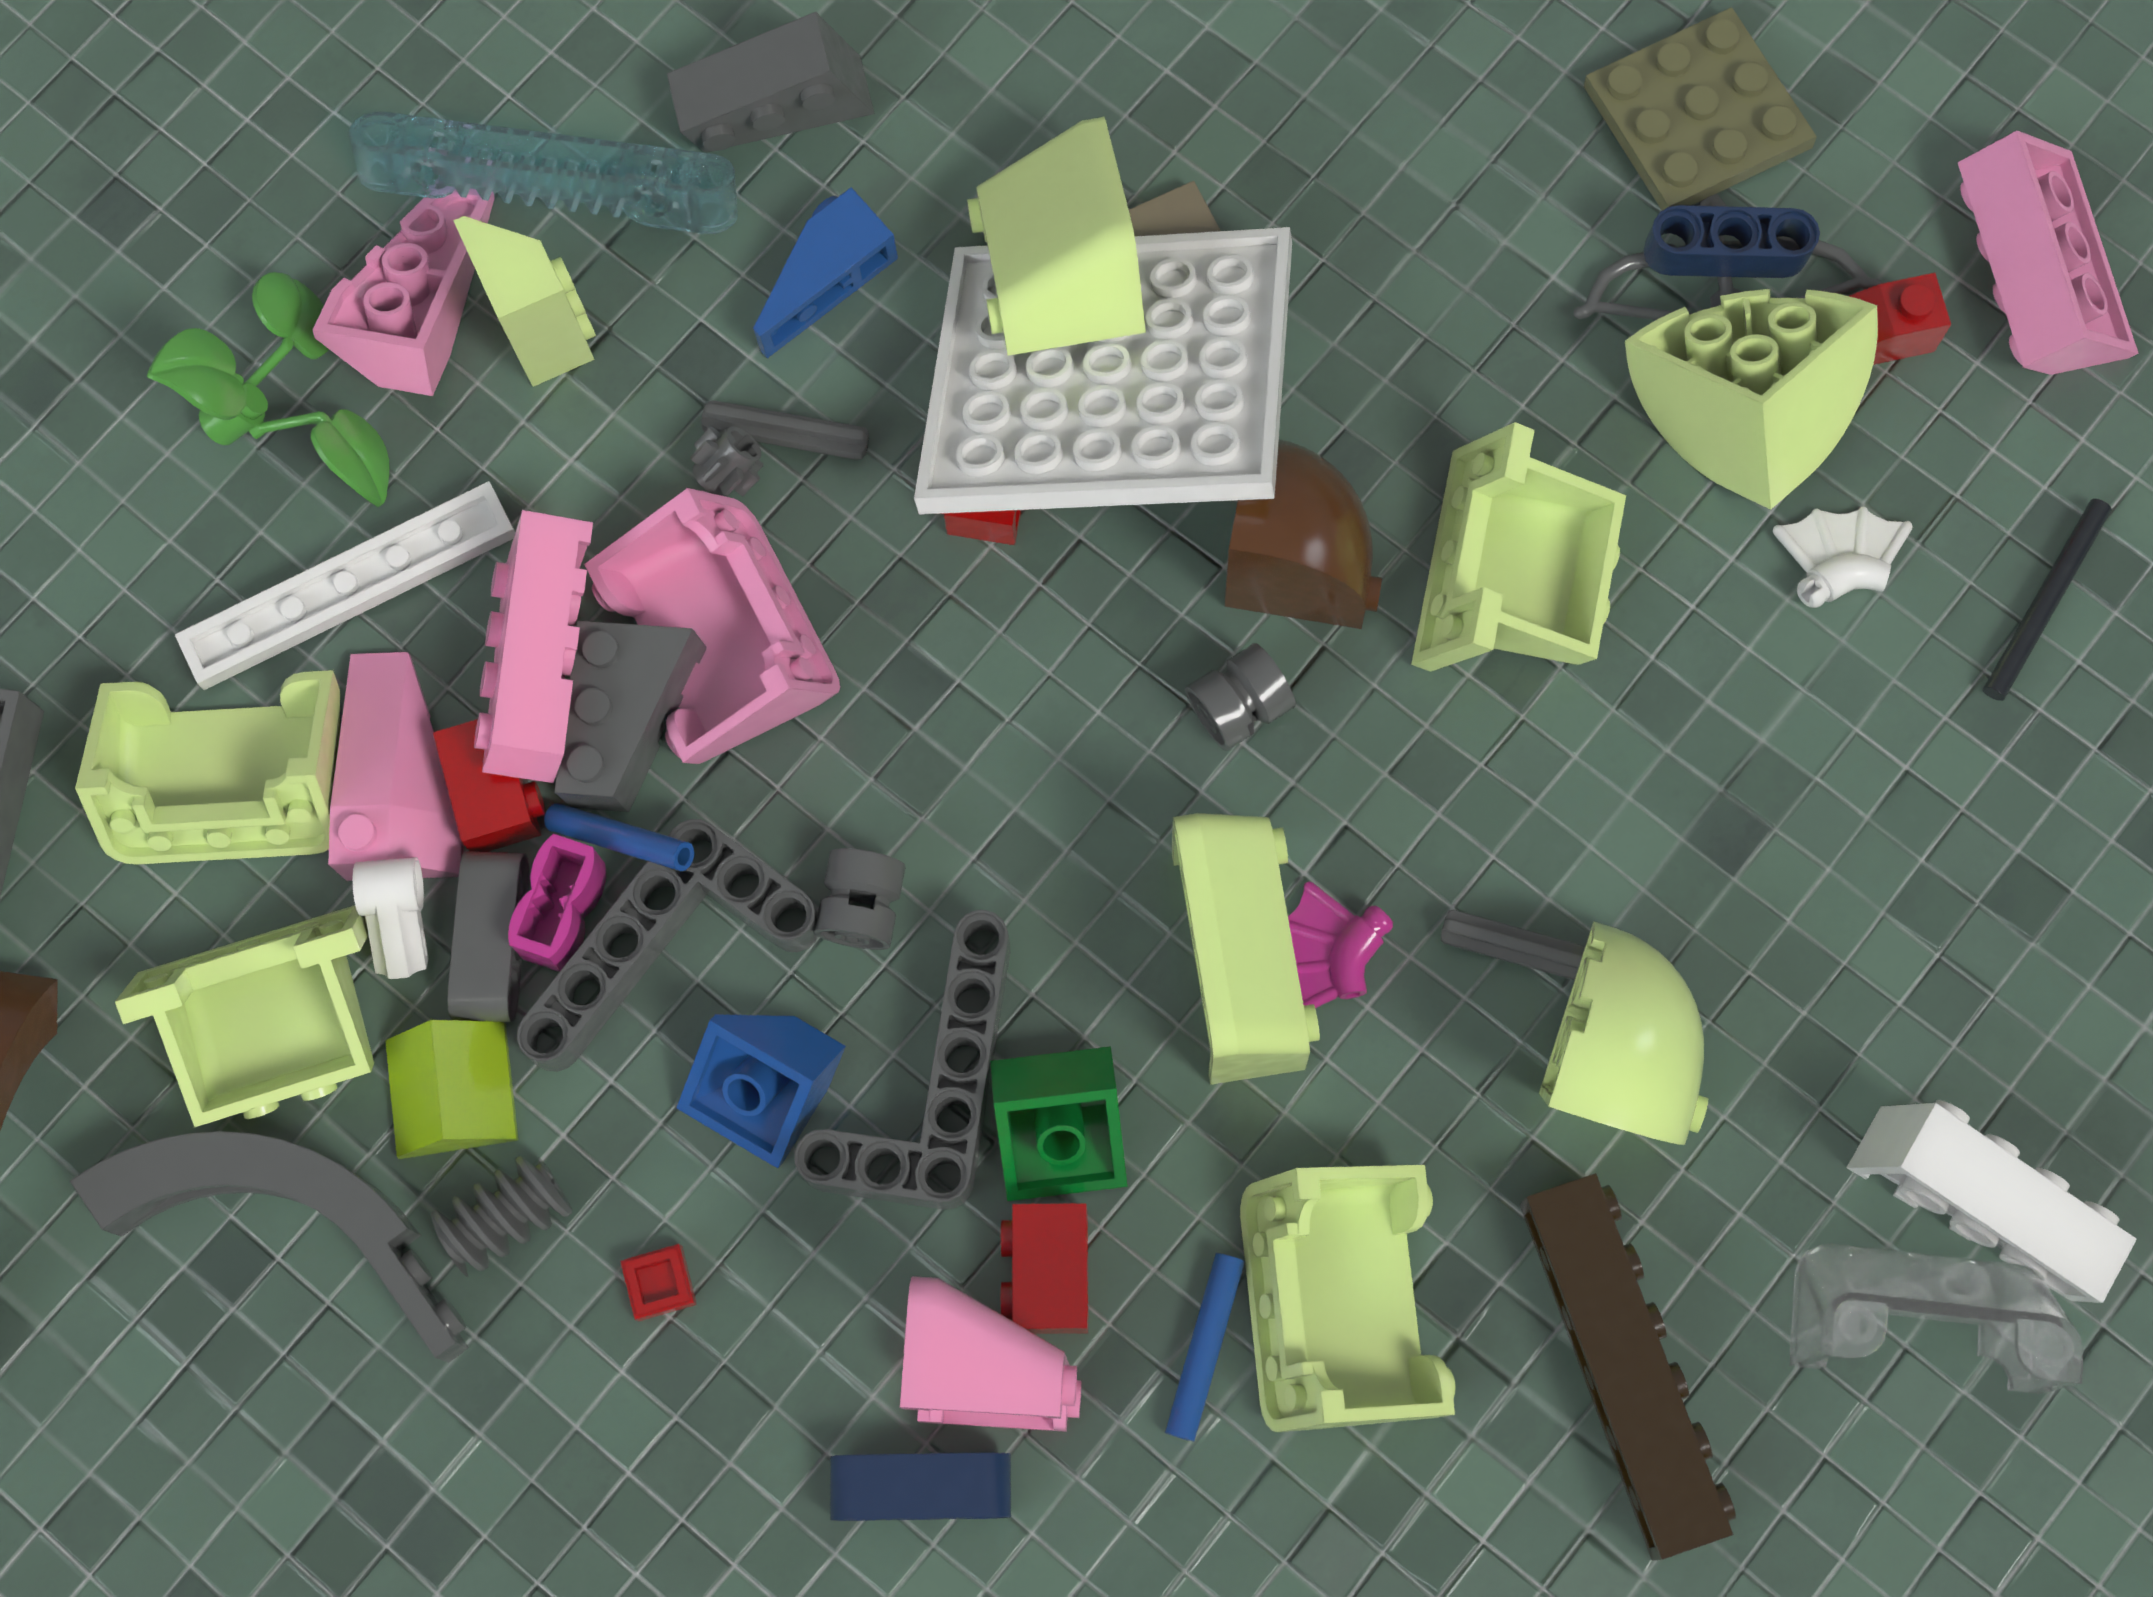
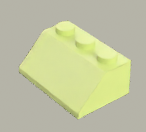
[453,216,596,387]

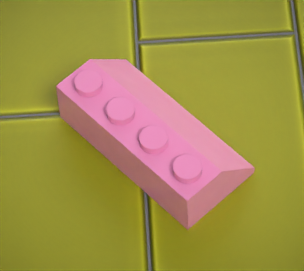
[1957,131,2139,375]

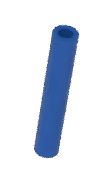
[544,803,694,871]
[1165,1253,1245,1442]

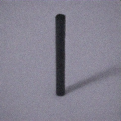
[1983,499,2112,701]

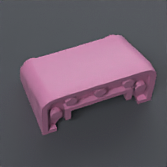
[584,488,840,764]
[900,1276,1082,1432]

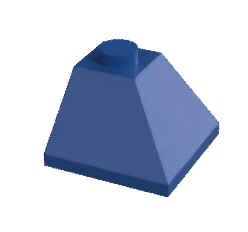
[676,1014,846,1168]

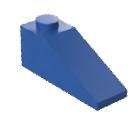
[753,187,898,358]

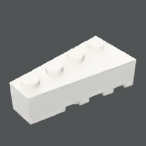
[1847,1100,2137,1303]

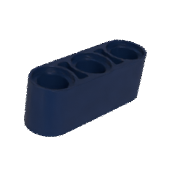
[1643,205,1820,278]
[830,1453,1011,1521]

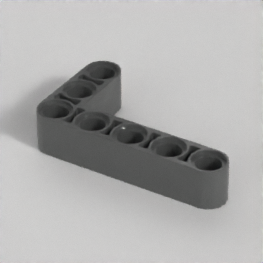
[517,819,818,1072]
[794,910,1011,1210]

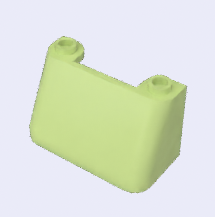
[967,117,1146,356]
[75,670,340,864]
[1240,1165,1455,1432]

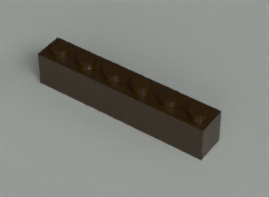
[1519,1173,1736,1561]

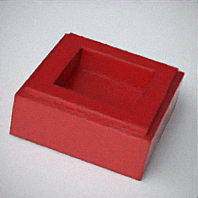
[620,1244,697,1322]

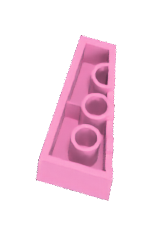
[474,510,593,783]

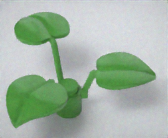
[147,272,390,507]

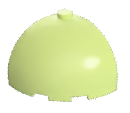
[1625,289,1878,510]
[1539,921,1709,1145]

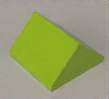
[385,1020,518,1159]

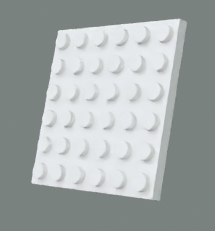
[914,227,1292,514]

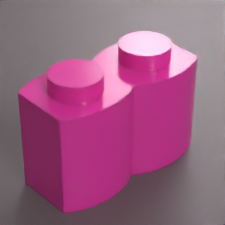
[508,834,606,972]

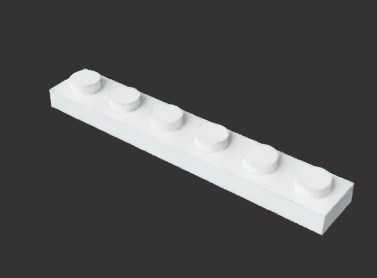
[175,481,515,690]

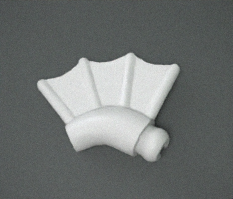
[1773,507,1912,608]

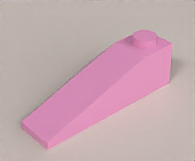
[313,182,495,396]
[328,652,464,881]

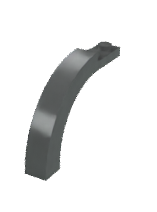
[70,1131,469,1363]

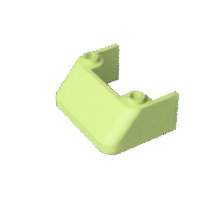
[1172,813,1320,1085]

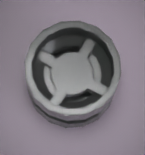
[1185,643,1296,751]
[814,848,906,950]

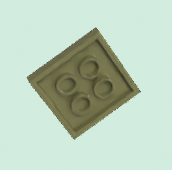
[1584,7,1817,210]

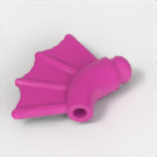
[1288,881,1393,1008]

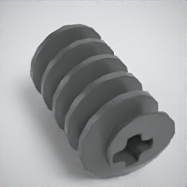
[431,1155,573,1277]

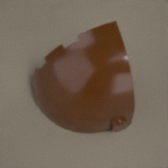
[1225,439,1382,629]

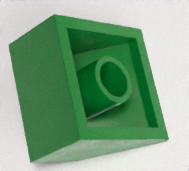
[991,1046,1128,1201]

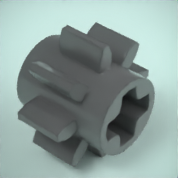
[690,426,763,497]

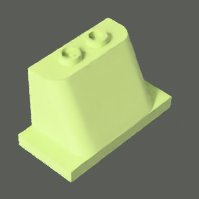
[1411,422,1626,672]
[115,905,374,1127]

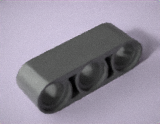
[448,851,529,1022]

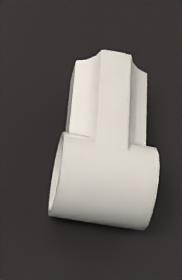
[352,857,429,979]

